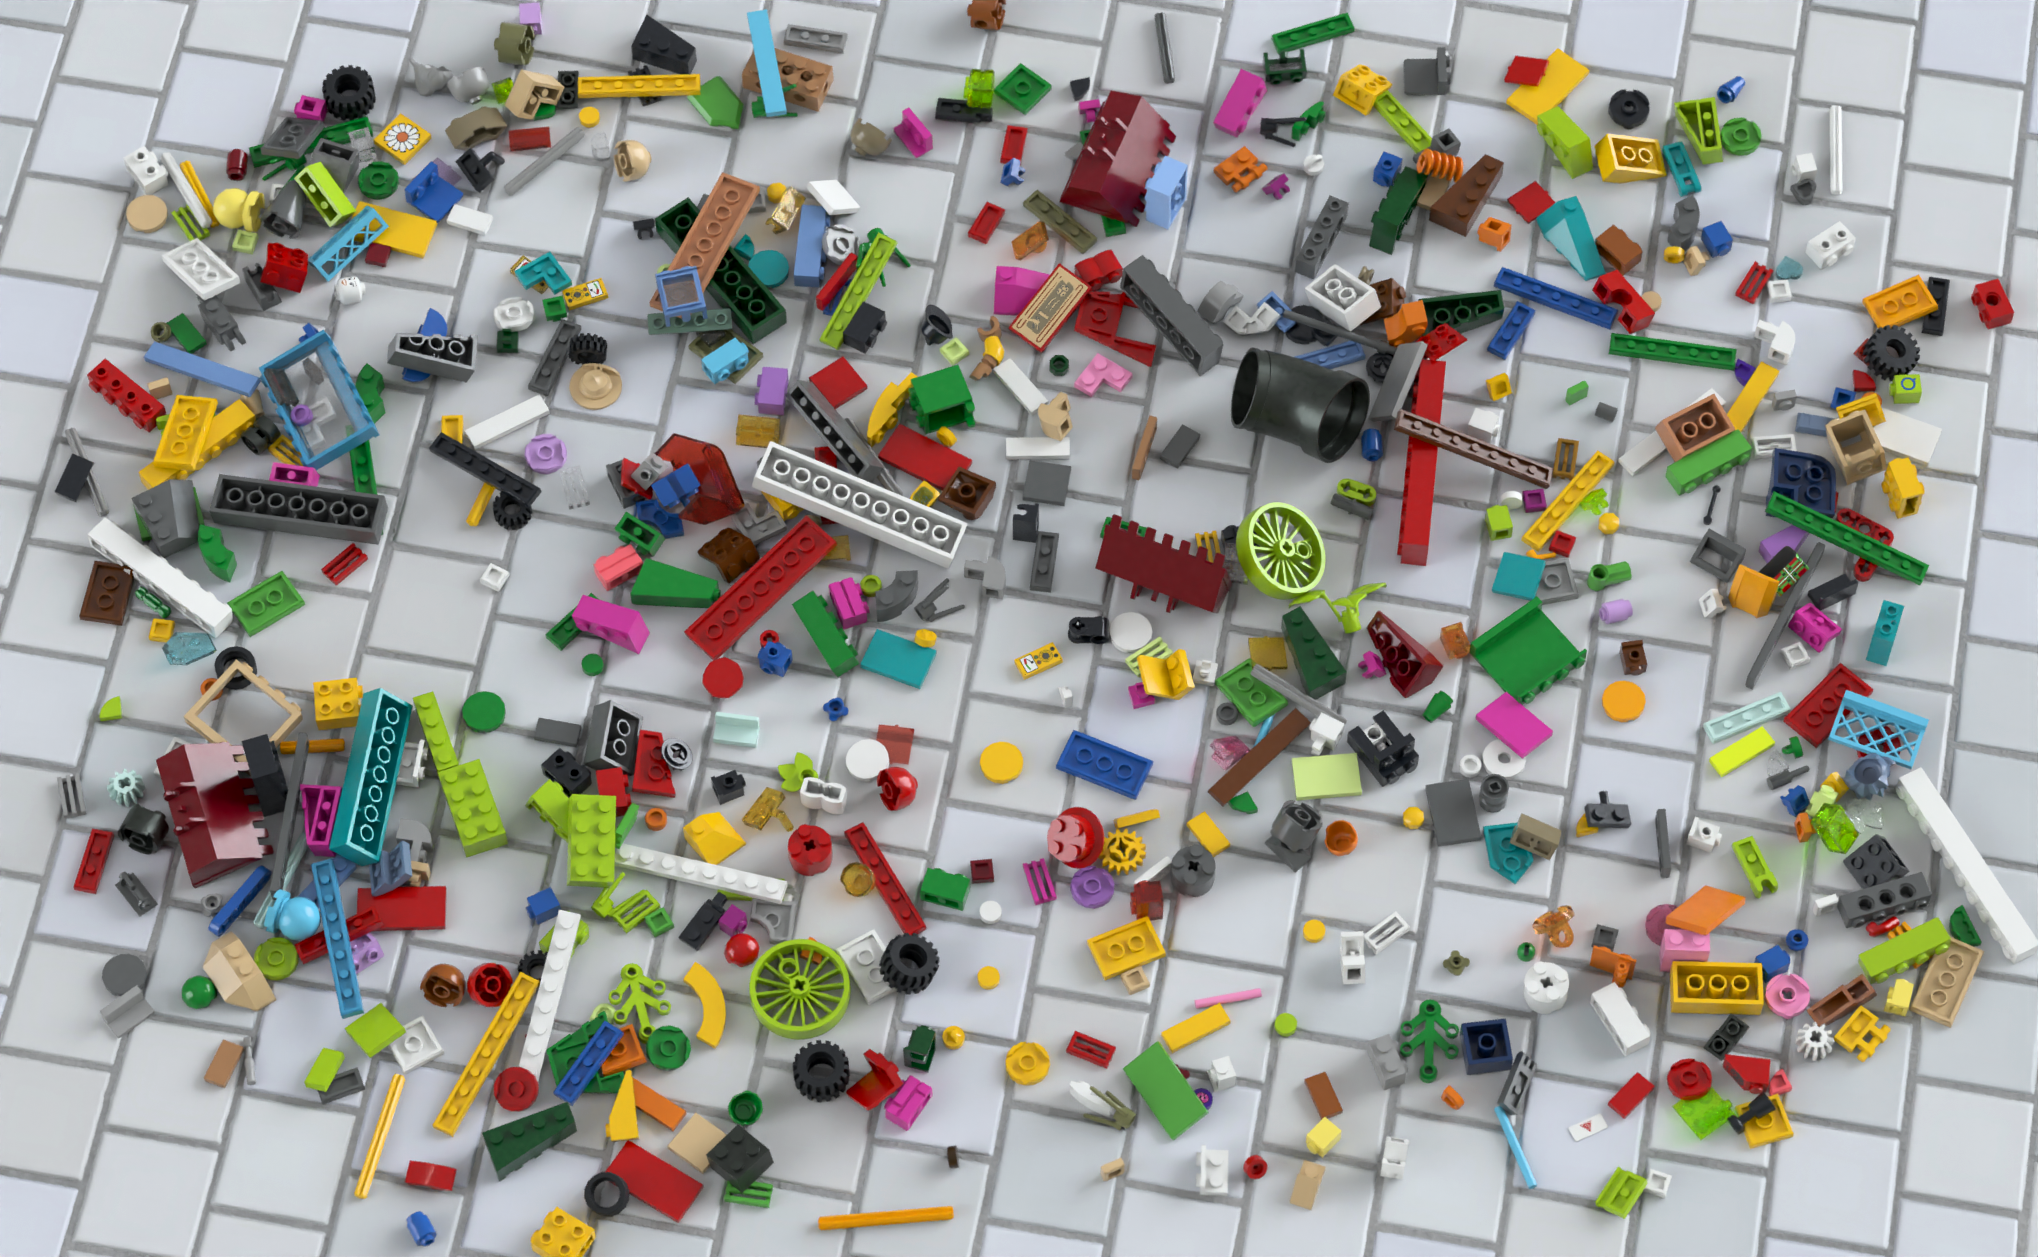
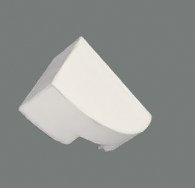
[1059,686,1073,708]

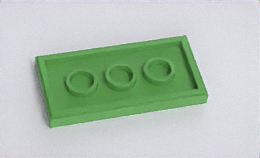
[1123,1041,1209,1140]

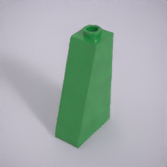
[630,558,721,608]

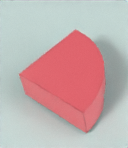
[1769,1069,1792,1096]

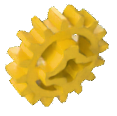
[1099,828,1146,875]

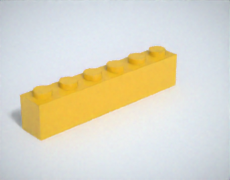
[138,399,256,490]

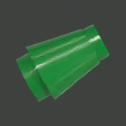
[1422,691,1453,723]

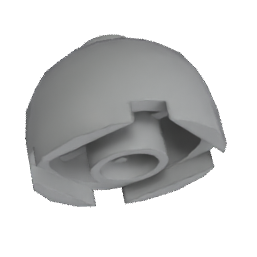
[447,67,489,104]

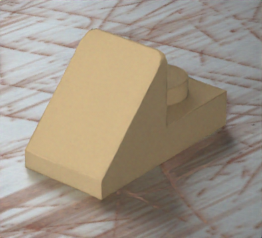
[1290,1160,1326,1210]

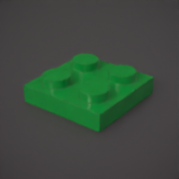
[994,63,1052,115]

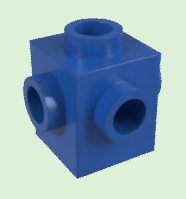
[757,641,793,677]

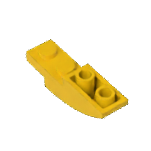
[867,372,918,448]

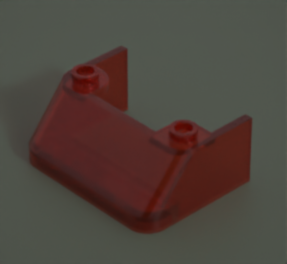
[654,433,745,525]

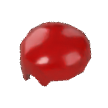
[724,933,760,967]

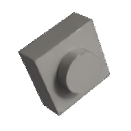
[1772,390,1797,411]

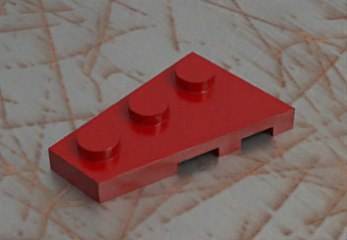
[632,730,676,798]

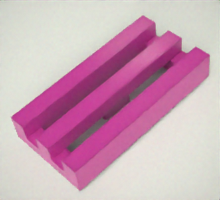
[1023,858,1057,905]

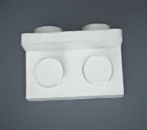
[1196,1145,1228,1196]

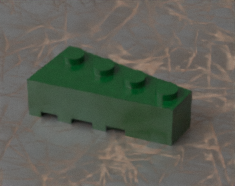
[482,1101,577,1182]

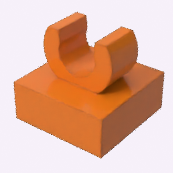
[1794,812,1821,843]

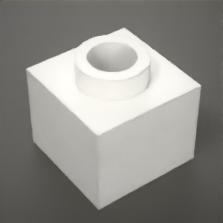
[1792,153,1817,182]

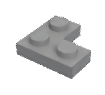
[729,503,787,546]

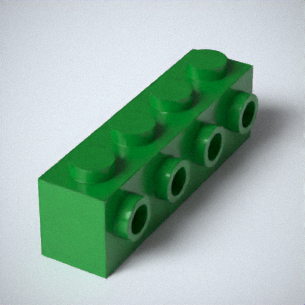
[792,591,859,677]

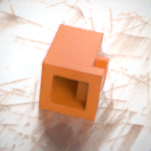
[1477,217,1512,252]

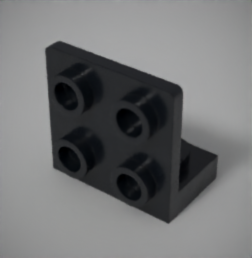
[1843,834,1910,889]

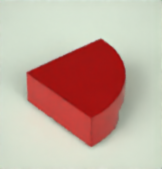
[1852,370,1876,392]

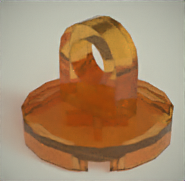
[1532,905,1575,948]

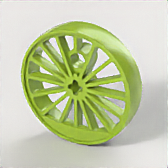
[1236,502,1326,600]
[749,939,851,1040]

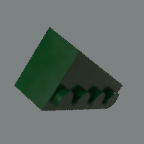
[1369,166,1428,255]
[1418,290,1504,337]
[1281,606,1347,700]

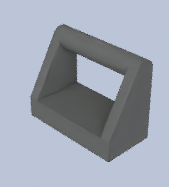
[1690,528,1746,583]

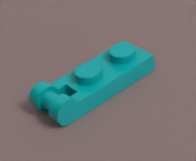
[1662,141,1702,197]

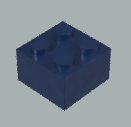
[1460,1018,1513,1075]

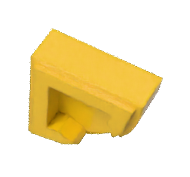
[1576,813,1598,838]

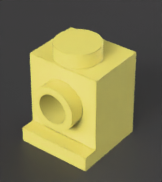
[1884,979,1914,1017]

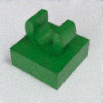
[542,295,567,322]

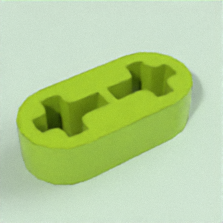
[1337,478,1376,506]

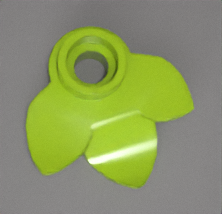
[778,752,819,792]

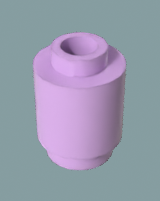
[1599,599,1633,624]

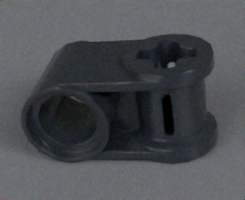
[1068,616,1109,644]

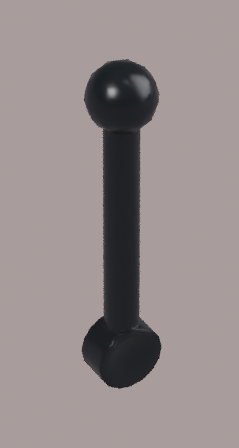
[1703,485,1721,525]

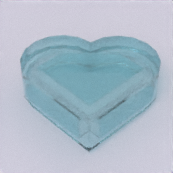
[1775,256,1803,280]

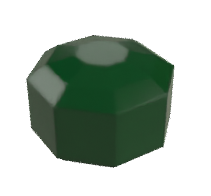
[1049,355,1069,376]

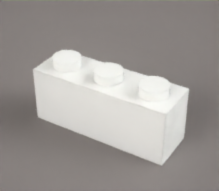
[1590,982,1651,1057]

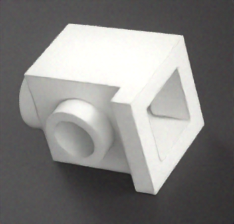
[1686,817,1722,853]
[1207,1056,1236,1092]

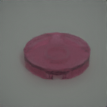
[1645,904,1685,946]

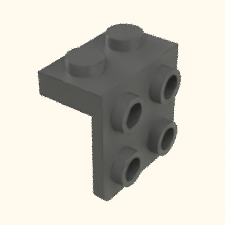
[1403,47,1450,95]

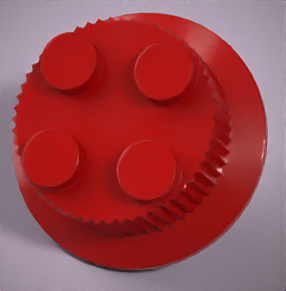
[1047,807,1104,869]

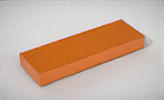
[633,1078,686,1131]

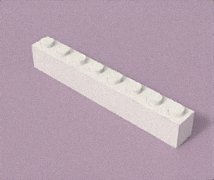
[87,518,233,638]

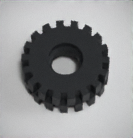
[1863,325,1920,381]

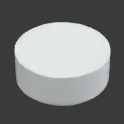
[1501,491,1522,510]
[1459,755,1482,778]
[980,901,1002,924]

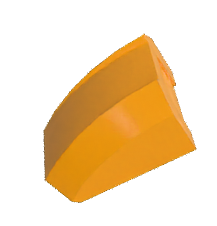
[1728,564,1780,618]

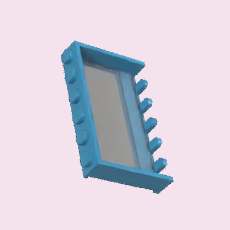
[259,330,380,470]

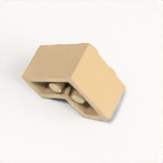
[505,70,565,120]

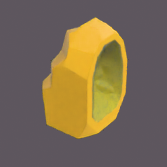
[909,481,940,507]

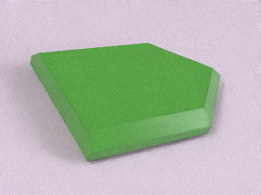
[687,76,744,129]

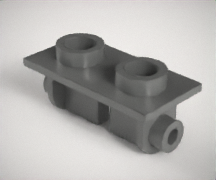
[115,872,158,917]

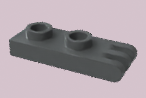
[1497,1051,1537,1115]

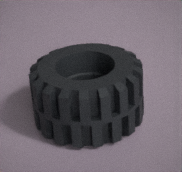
[322,65,376,121]
[879,933,940,994]
[793,1040,850,1102]

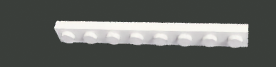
[615,844,787,904]
[519,910,581,1083]

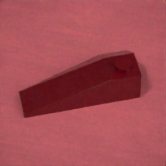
[1366,611,1443,698]

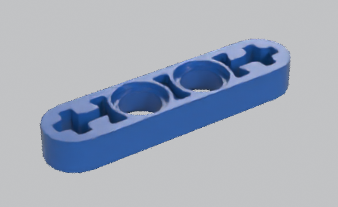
[208,865,272,937]

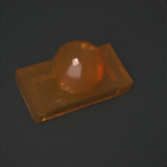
[1011,221,1049,260]

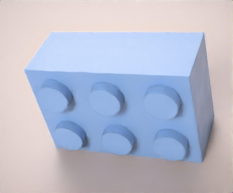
[1144,156,1188,229]

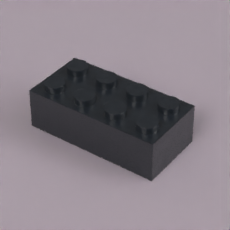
[242,734,288,817]

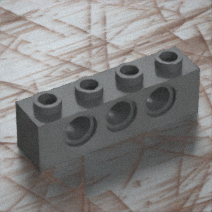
[1295,196,1349,280]
[1837,872,1932,928]

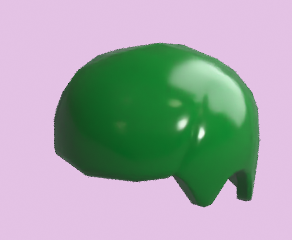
[181,975,217,1009]
[728,1091,763,1126]

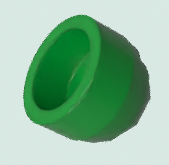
[1517,942,1535,962]

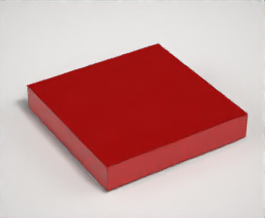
[809,356,868,409]

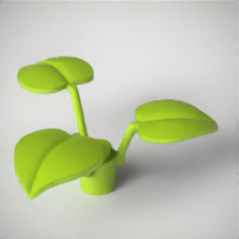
[1288,583,1387,633]

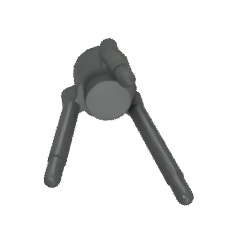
[914,578,965,622]

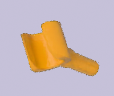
[1526,549,1556,560]

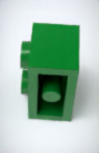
[615,512,665,557]

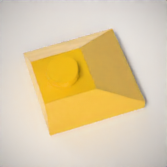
[683,812,746,865]

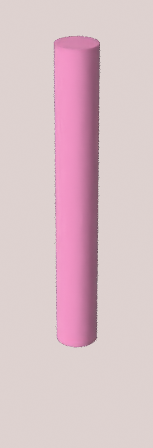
[1194,988,1262,1009]

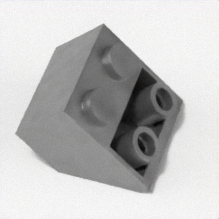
[309,138,359,193]

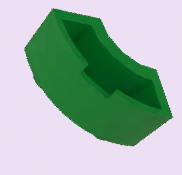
[355,363,386,424]
[198,524,237,582]

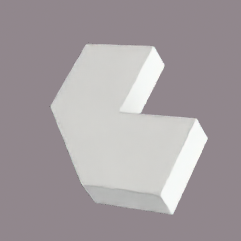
[1223,302,1281,336]

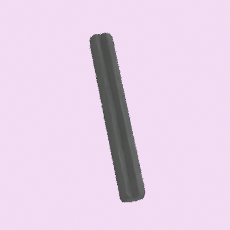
[1155,12,1175,83]

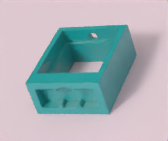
[1866,600,1904,666]

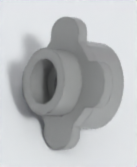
[201,893,224,917]

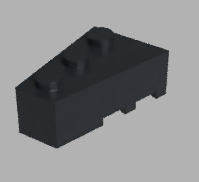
[631,15,697,74]

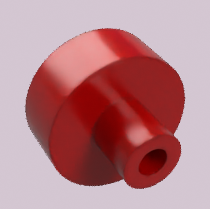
[1243,1155,1268,1179]

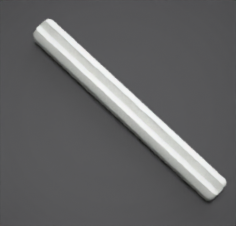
[1830,105,1842,195]
[160,152,212,228]

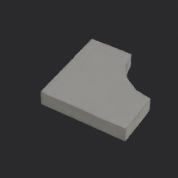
[750,898,797,944]

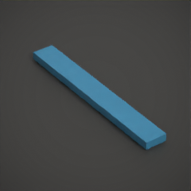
[311,858,364,1019]

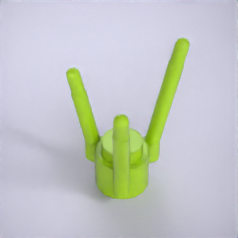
[591,872,645,919]

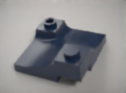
[1766,448,1836,518]

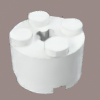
[1523,961,1569,1014]

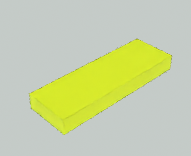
[1709,726,1775,777]

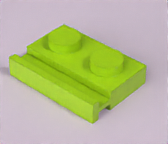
[1595,1167,1648,1219]

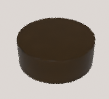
[947,1145,959,1169]

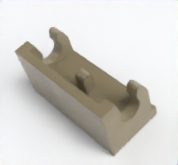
[1510,813,1562,860]

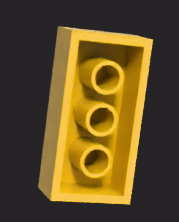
[1670,961,1764,1015]

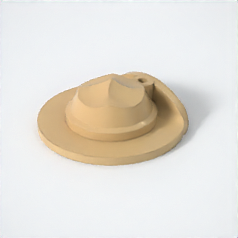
[569,363,622,410]

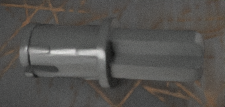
[1331,493,1374,521]

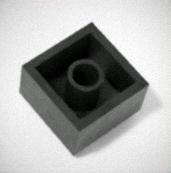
[706,1124,774,1193]

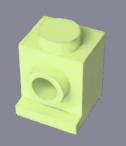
[1805,785,1839,822]

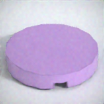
[525,434,567,474]

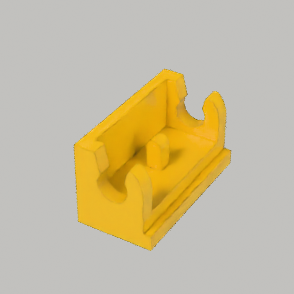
[1836,393,1886,426]

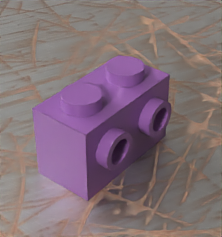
[755,367,789,415]

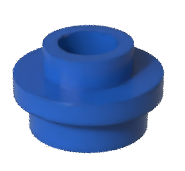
[1786,929,1808,951]

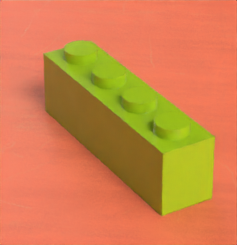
[413,691,459,777]
[1858,917,1951,985]

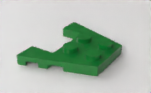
[546,1011,624,1093]

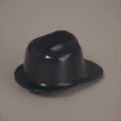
[920,305,953,346]

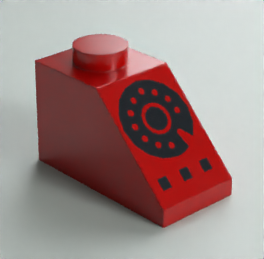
[1723,1054,1770,1094]

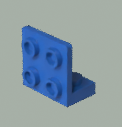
[405,161,463,223]

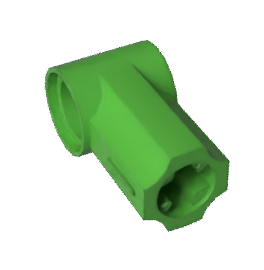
[1587,561,1632,591]

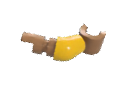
[969,316,1004,381]

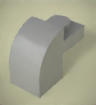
[1197,281,1244,323]
[964,556,1006,600]
[396,819,433,863]

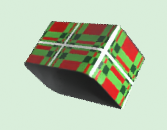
[1759,546,1809,597]

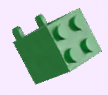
[908,364,975,435]

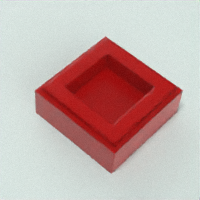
[1549,530,1576,558]

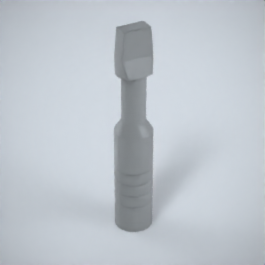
[243,1036,256,1085]

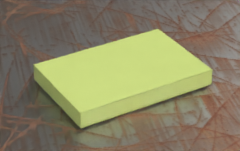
[1291,753,1362,801]

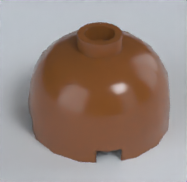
[420,964,466,1007]

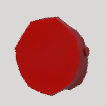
[702,657,744,698]

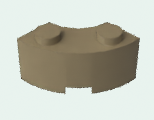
[445,106,507,151]

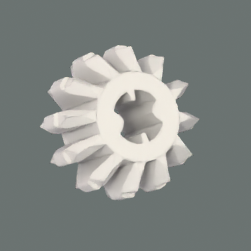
[1795,1022,1834,1061]

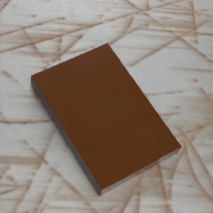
[79,561,134,626]

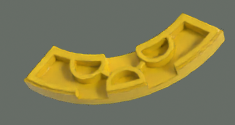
[683,962,726,1049]

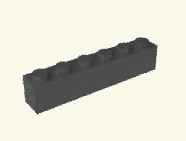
[785,380,884,483]

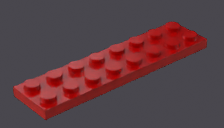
[684,515,837,661]

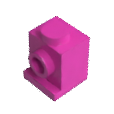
[294,95,328,122]

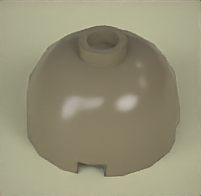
[850,118,892,157]

